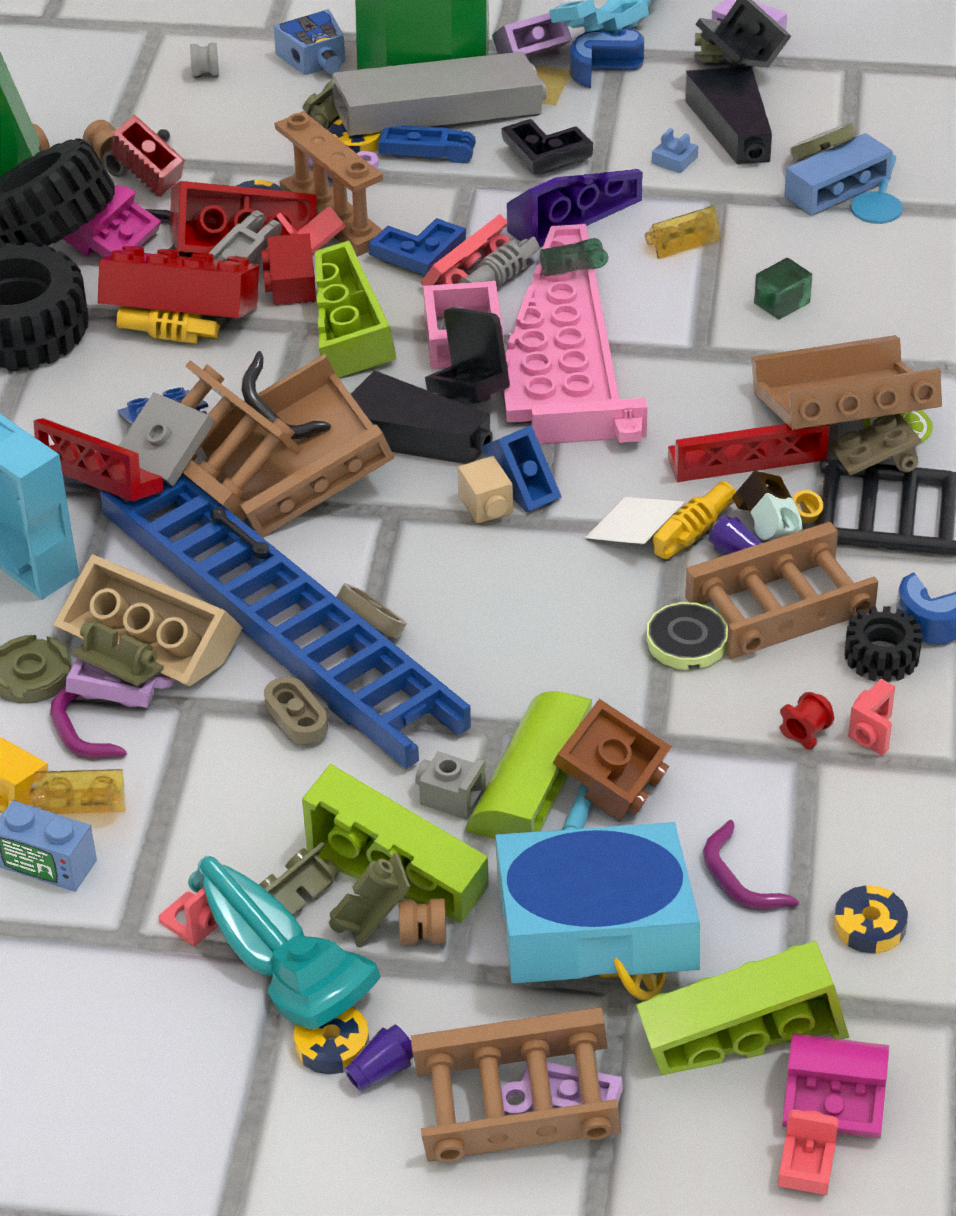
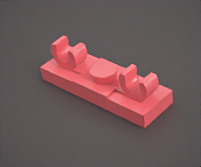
[420,214,511,286]

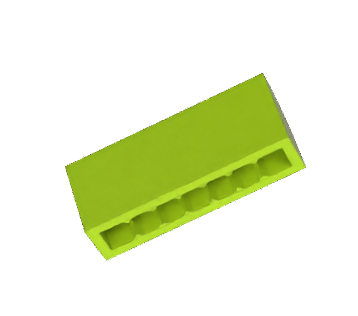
[466,691,592,839]

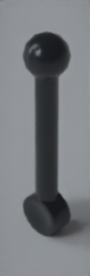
[210,508,269,559]

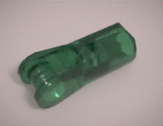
[540,238,609,276]

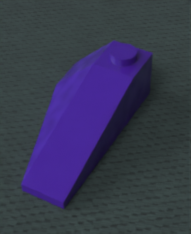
[507,169,643,248]

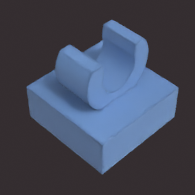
[652,128,699,173]

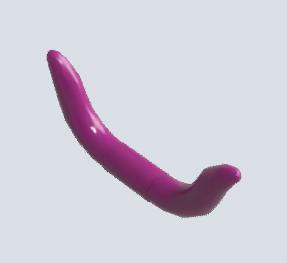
[50,687,127,759]
[703,819,799,910]

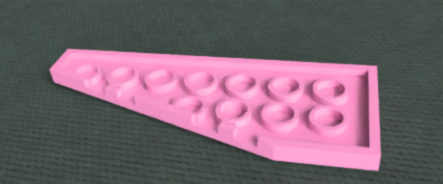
[502,224,619,422]

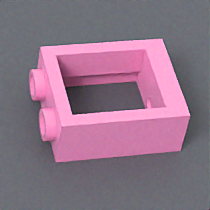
[423,281,504,369]

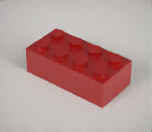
[98,246,260,318]

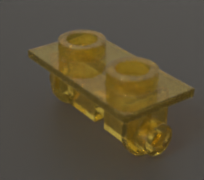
[645,205,721,259]
[32,769,126,814]

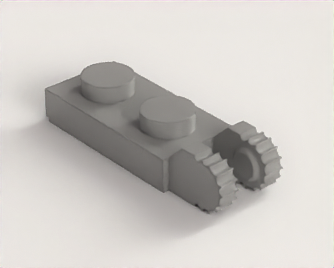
[209,210,282,264]

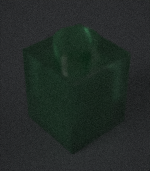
[754,257,813,320]

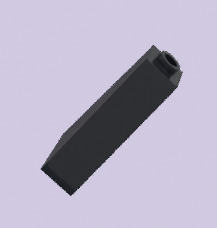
[685,66,772,164]
[351,370,493,464]

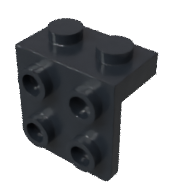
[696,0,791,68]
[425,307,510,403]

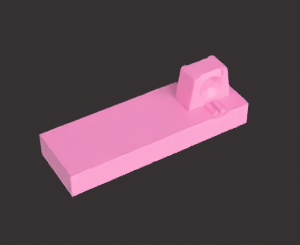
[531,398,647,444]

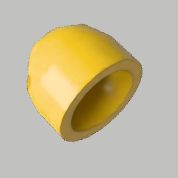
[792,490,823,525]

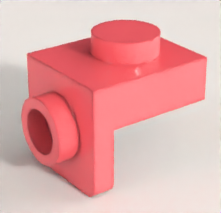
[848,679,895,755]
[778,1109,839,1195]

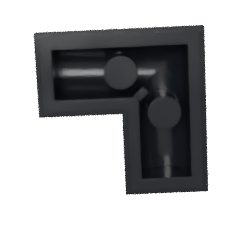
[501,119,593,175]

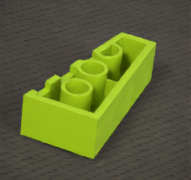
[315,241,397,378]
[302,763,489,923]
[636,940,849,1075]

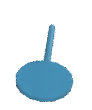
[851,155,903,224]

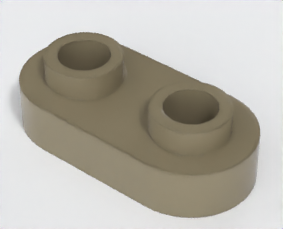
[336,583,407,639]
[264,677,328,745]

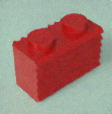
[111,115,185,196]
[261,233,316,306]

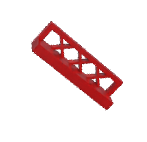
[33,418,163,501]
[668,424,830,482]

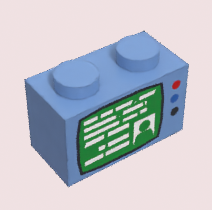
[0,800,97,892]

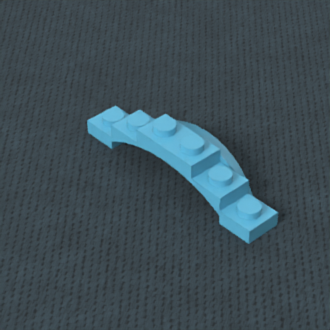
[549,0,651,35]

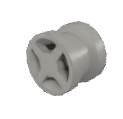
[190,43,219,77]

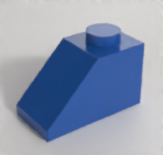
[481,425,562,512]

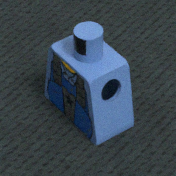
[273,9,345,75]

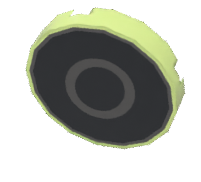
[646,602,728,670]

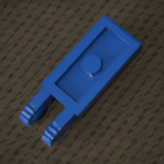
[378,125,476,163]

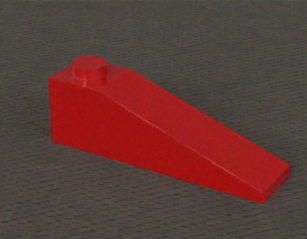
[170,181,317,253]

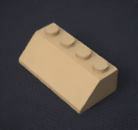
[53,554,243,687]

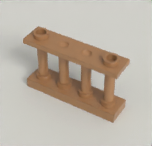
[274,111,383,257]
[180,360,302,521]
[685,522,879,660]
[411,1007,621,1162]

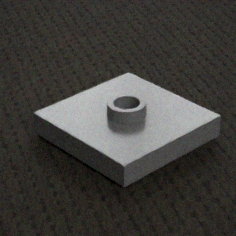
[119,392,215,487]

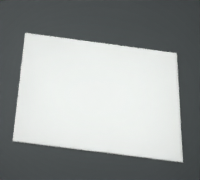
[585,497,685,544]

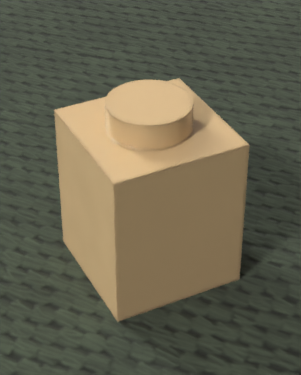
[458,456,513,524]

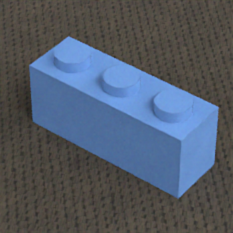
[785,133,893,215]

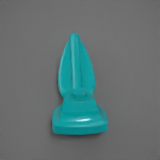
[188,856,381,1029]

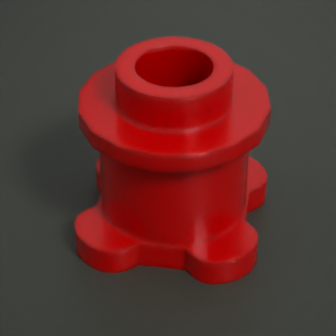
[779,692,835,750]

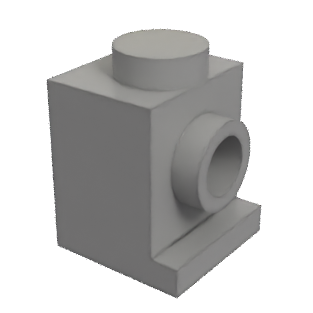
[415,751,486,820]

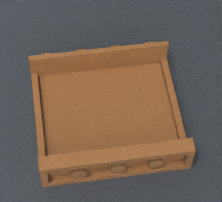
[752,335,942,430]
[201,354,394,538]

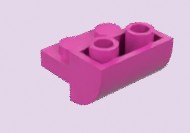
[63,185,161,258]
[782,1033,889,1139]

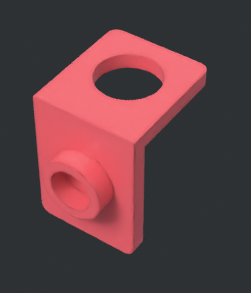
[277,206,345,254]
[158,887,218,947]

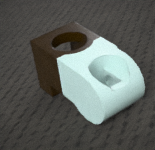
[732,470,802,541]

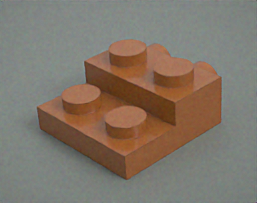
[553,699,672,822]

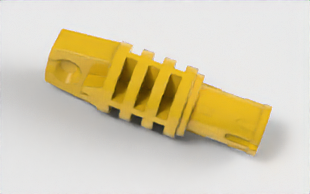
[117,306,220,344]
[653,481,736,559]

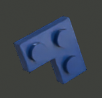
[368,218,466,275]

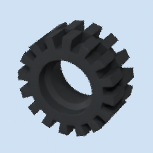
[844,606,922,682]

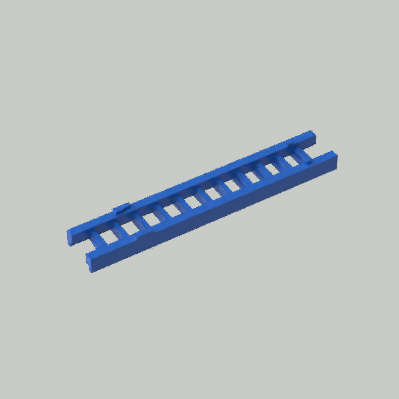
[100,473,471,769]

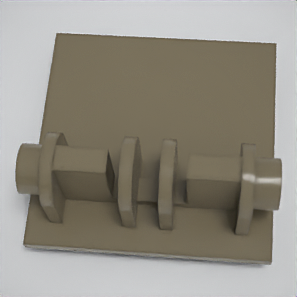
[829,414,922,476]

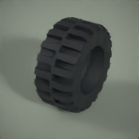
[0,138,115,247]
[0,242,89,371]

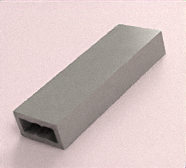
[332,52,546,136]

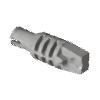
[459,237,540,287]

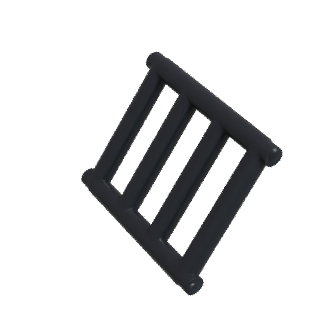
[813,459,956,555]

